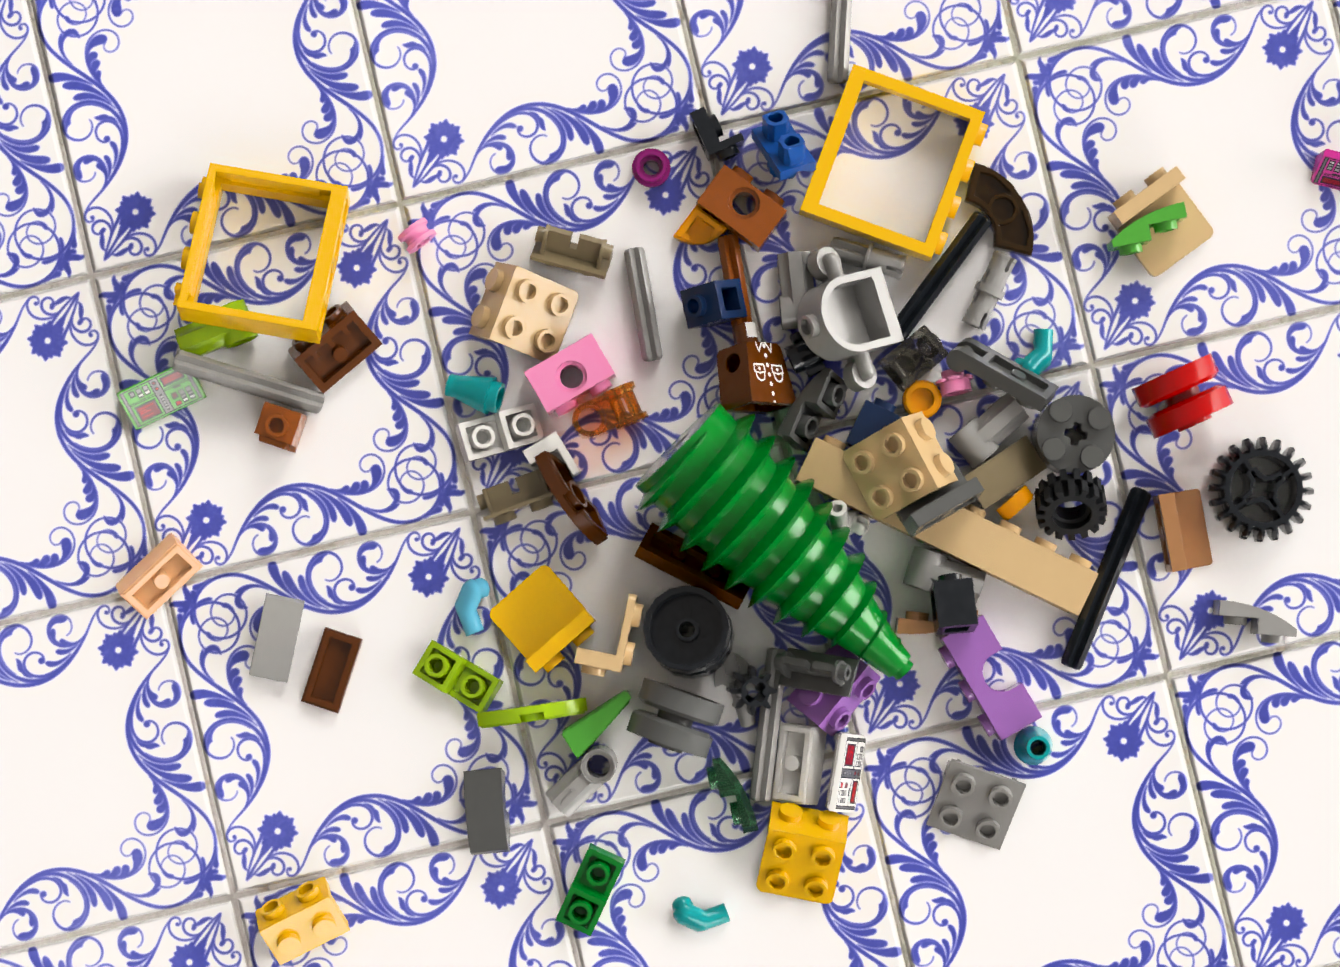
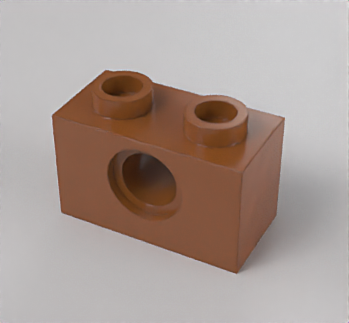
[696,164,787,252]

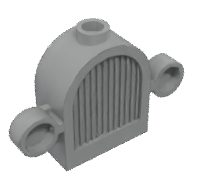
[797,247,904,392]

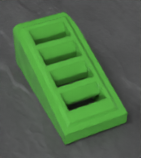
[561,690,632,759]

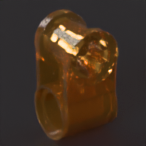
[572,381,649,440]

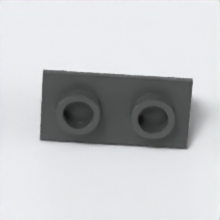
[774,648,860,698]

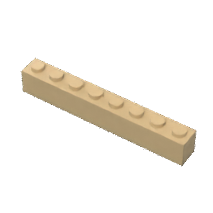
[794,435,1099,616]

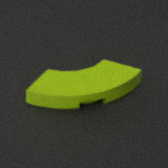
[476,697,588,728]

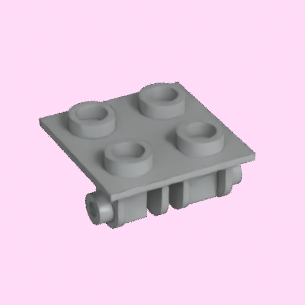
[926,759,1026,850]

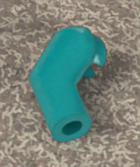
[1014,329,1053,375]
[672,896,730,932]

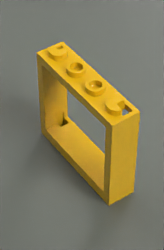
[799,64,988,262]
[173,163,350,344]

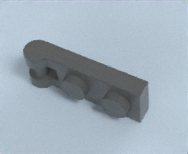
[946,338,1059,412]

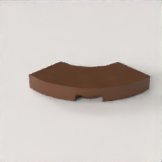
[534,451,608,545]

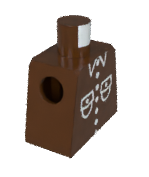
[717,322,796,414]

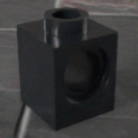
[929,573,978,636]

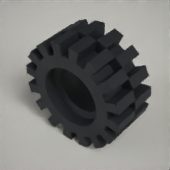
[1034,468,1107,540]

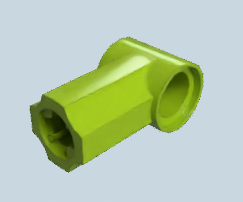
[174,299,258,356]

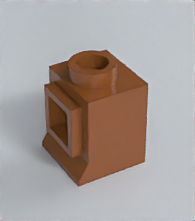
[254,401,308,453]

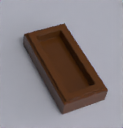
[301,627,363,713]

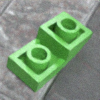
[1107,202,1187,256]

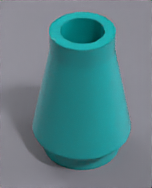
[445,373,505,415]
[1014,726,1053,765]

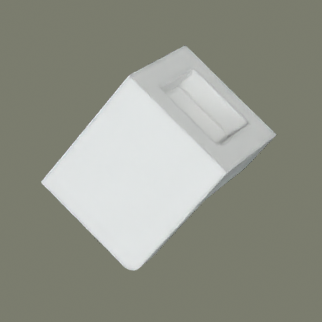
[522,431,581,491]

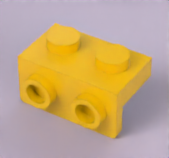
[255,877,350,965]

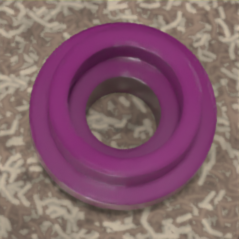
[632,148,671,188]

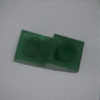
[706,756,759,833]

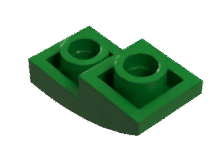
[555,843,626,936]

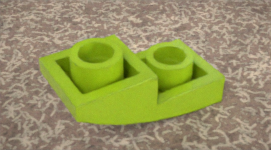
[412,640,504,713]

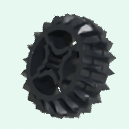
[1207,437,1314,542]

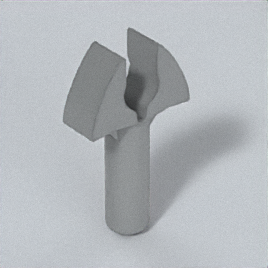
[714,653,755,728]

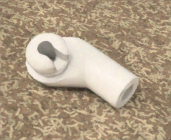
[829,500,870,536]

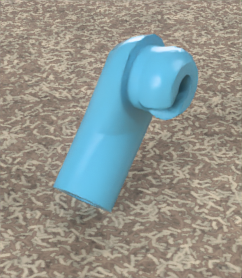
[455,578,490,637]

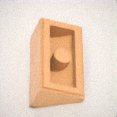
[116,533,203,619]

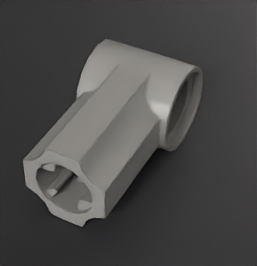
[777,251,814,330]
[948,393,1029,469]
[903,546,986,603]
[545,745,618,818]

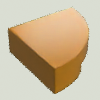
[673,205,727,245]

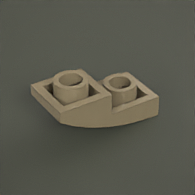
[964,435,1047,510]

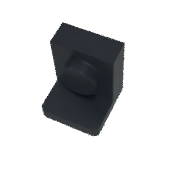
[689,107,744,163]

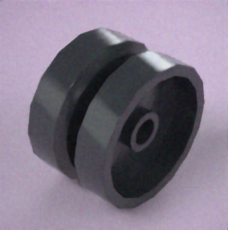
[643,585,735,679]

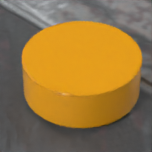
[902,380,942,418]
[996,485,1034,521]

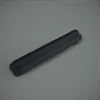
[897,211,991,343]

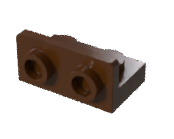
[288,301,382,394]

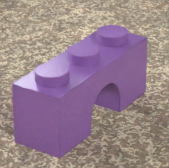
[938,615,1042,741]

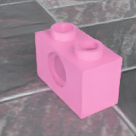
[524,333,616,417]

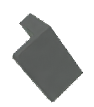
[896,461,984,538]

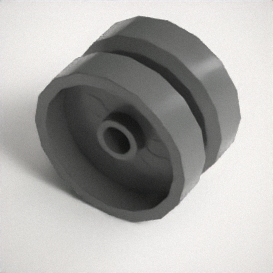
[626,677,725,758]

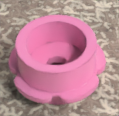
[935,369,973,397]

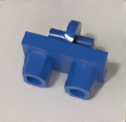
[752,109,816,181]

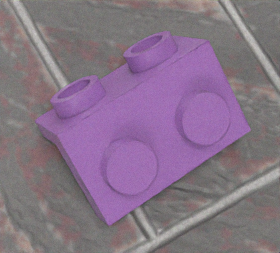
[786,645,881,737]

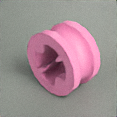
[398,217,437,254]

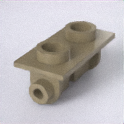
[530,224,614,280]
[476,468,554,526]

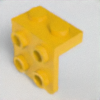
[490,565,596,673]
[756,801,849,904]

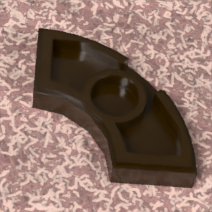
[964,163,1034,257]

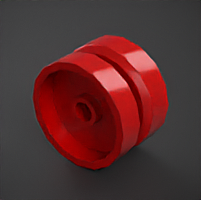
[1131,353,1234,439]

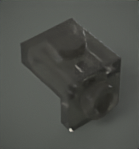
[878,325,948,393]

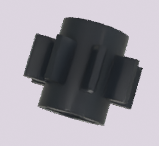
[784,331,826,378]
[726,665,777,715]

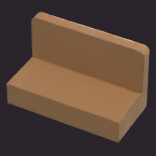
[1152,489,1213,573]

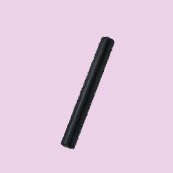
[1061,487,1151,670]

